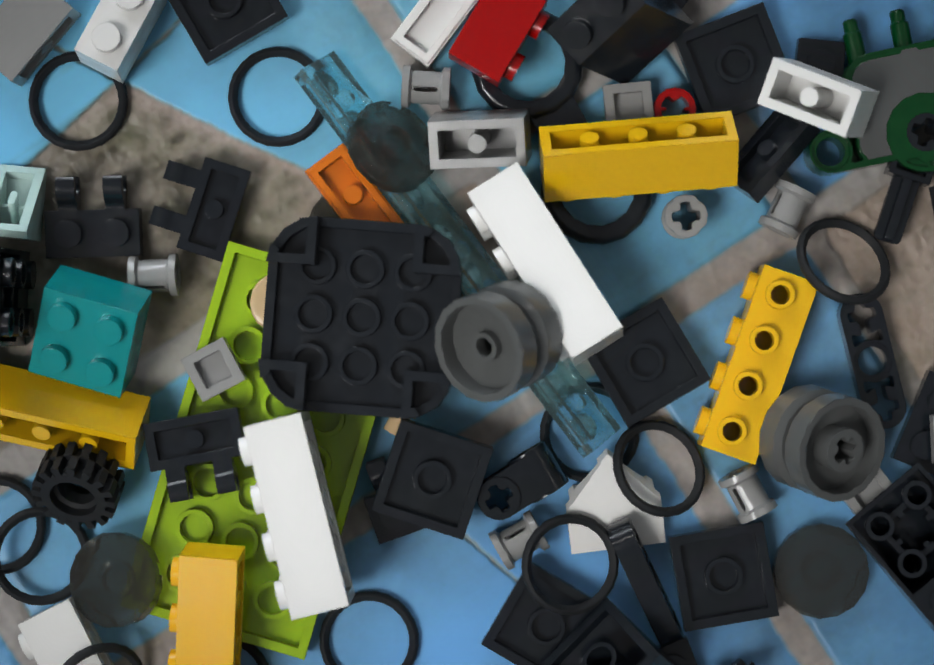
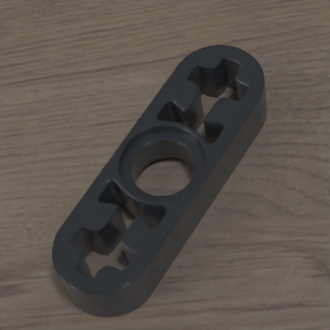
[837,293,906,429]
[606,517,684,648]

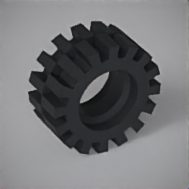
[31,442,125,529]

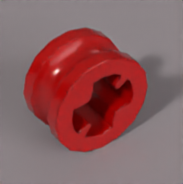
[653,87,697,117]

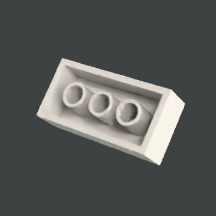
[466,162,623,367]
[238,411,355,620]

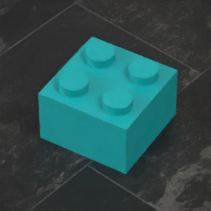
[28,265,153,398]

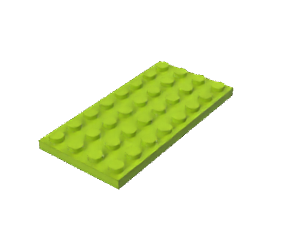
[122,241,376,660]

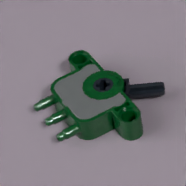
[804,9,934,244]

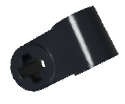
[477,440,569,520]

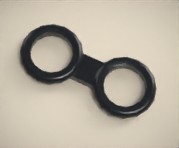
[471,10,653,245]

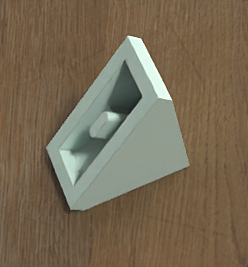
[0,164,47,242]

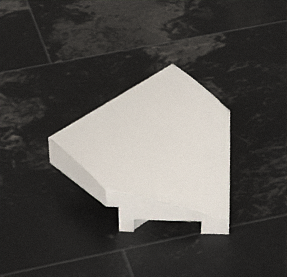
[565,448,666,554]

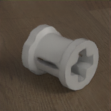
[401,65,451,110]
[758,179,817,240]
[661,194,708,239]
[127,253,181,296]
[718,463,778,524]
[488,510,550,570]

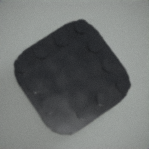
[258,216,463,419]

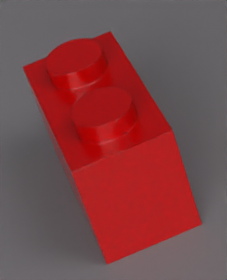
[448,0,551,87]

